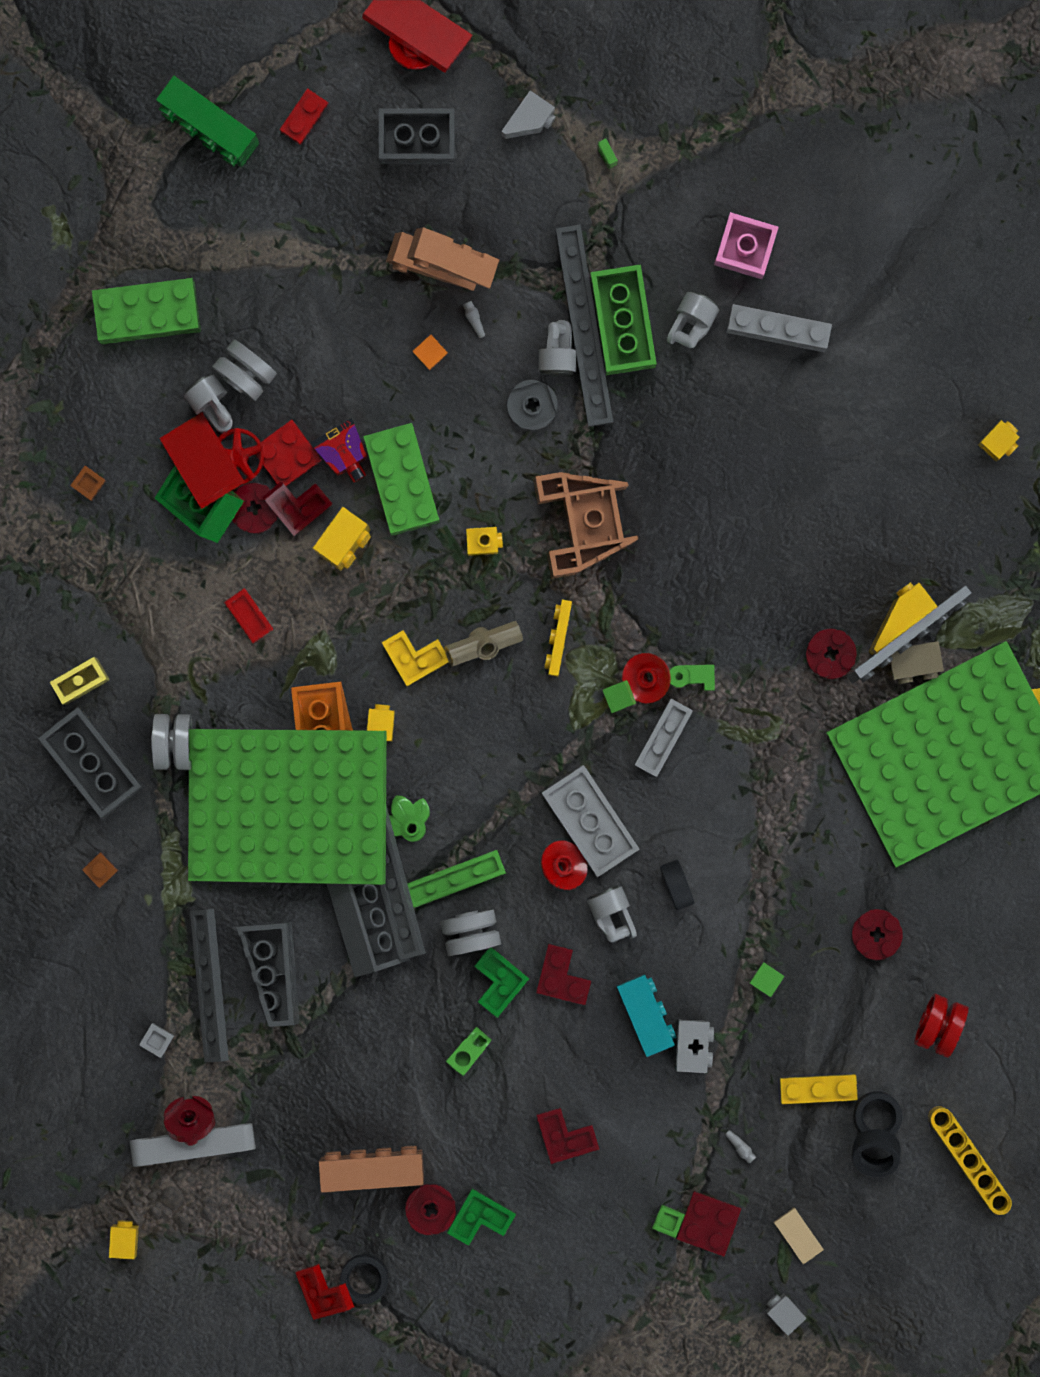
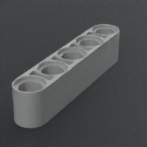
[129,1123,256,1167]

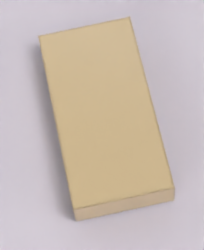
[774,1208,824,1264]

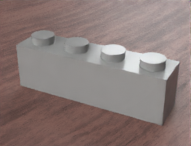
[726,304,832,353]

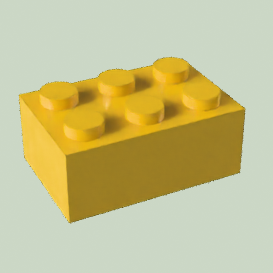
[313,507,371,571]

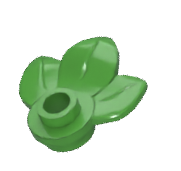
[389,795,430,842]

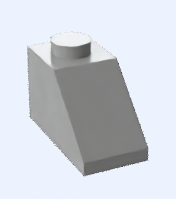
[501,91,556,139]

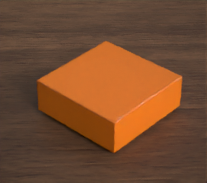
[412,335,448,371]

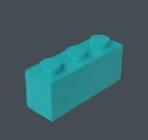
[617,974,677,1057]

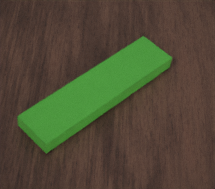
[407,850,506,908]

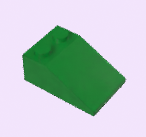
[154,466,244,543]

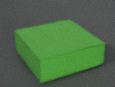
[597,139,618,169]
[603,680,636,713]
[749,962,785,997]
[652,1204,685,1238]

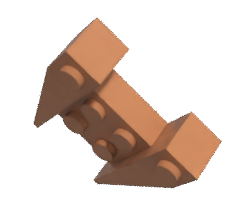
[386,228,499,291]
[533,472,638,579]

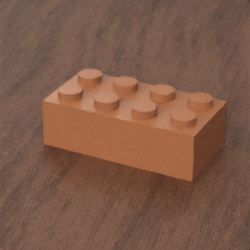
[319,1146,424,1192]

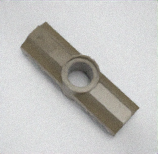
[444,621,523,667]

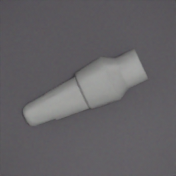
[463,301,485,338]
[725,1130,756,1163]

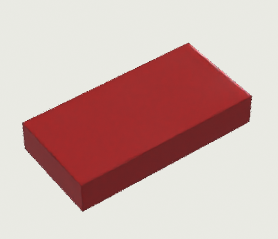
[224,588,274,644]

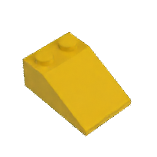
[869,582,938,655]

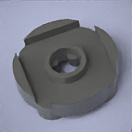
[507,380,558,431]

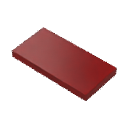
[362,0,473,73]
[159,412,245,509]

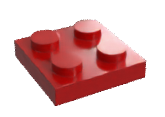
[255,420,322,487]

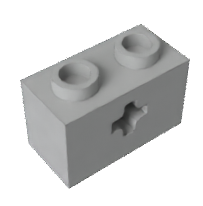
[676,1019,714,1073]

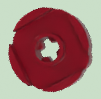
[232,483,278,534]
[805,629,857,679]
[851,909,903,960]
[164,1096,216,1146]
[405,1184,456,1235]

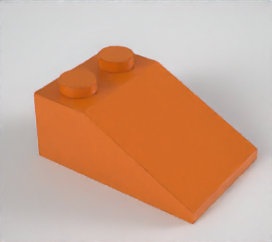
[291,682,353,730]

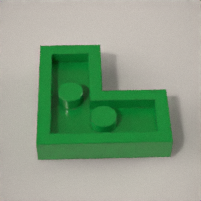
[475,947,530,1018]
[447,1188,516,1246]

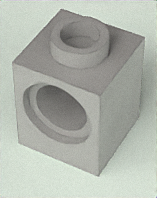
[765,1293,806,1335]

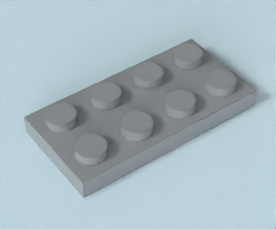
[542,765,639,877]

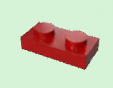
[280,88,329,145]

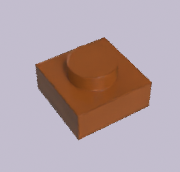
[70,466,106,501]
[82,852,119,888]

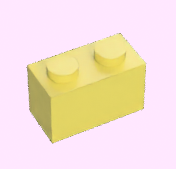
[50,657,109,705]

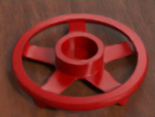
[218,428,264,485]

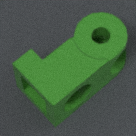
[670,665,715,691]
[445,1027,492,1076]

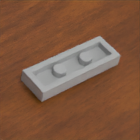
[635,699,693,777]

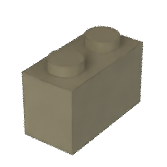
[888,641,944,684]

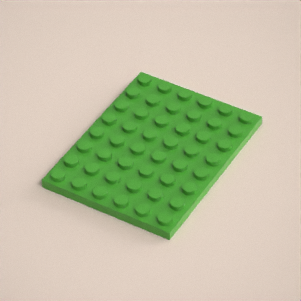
[826,641,1040,867]
[188,729,387,885]

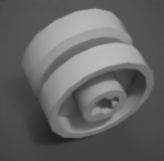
[212,339,277,401]
[151,714,193,770]
[440,909,501,956]

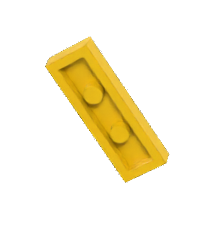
[544,599,572,677]
[780,1074,858,1104]

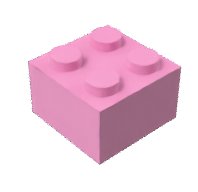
[714,212,778,279]

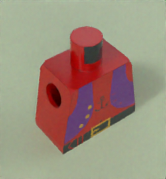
[311,418,368,483]

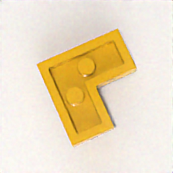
[382,630,449,686]

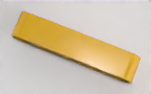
[928,1106,1012,1215]

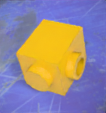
[978,420,1020,462]
[466,527,503,556]

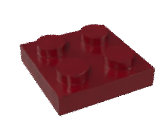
[676,1190,741,1256]

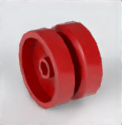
[914,993,969,1058]

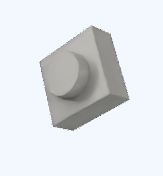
[140,1023,175,1058]

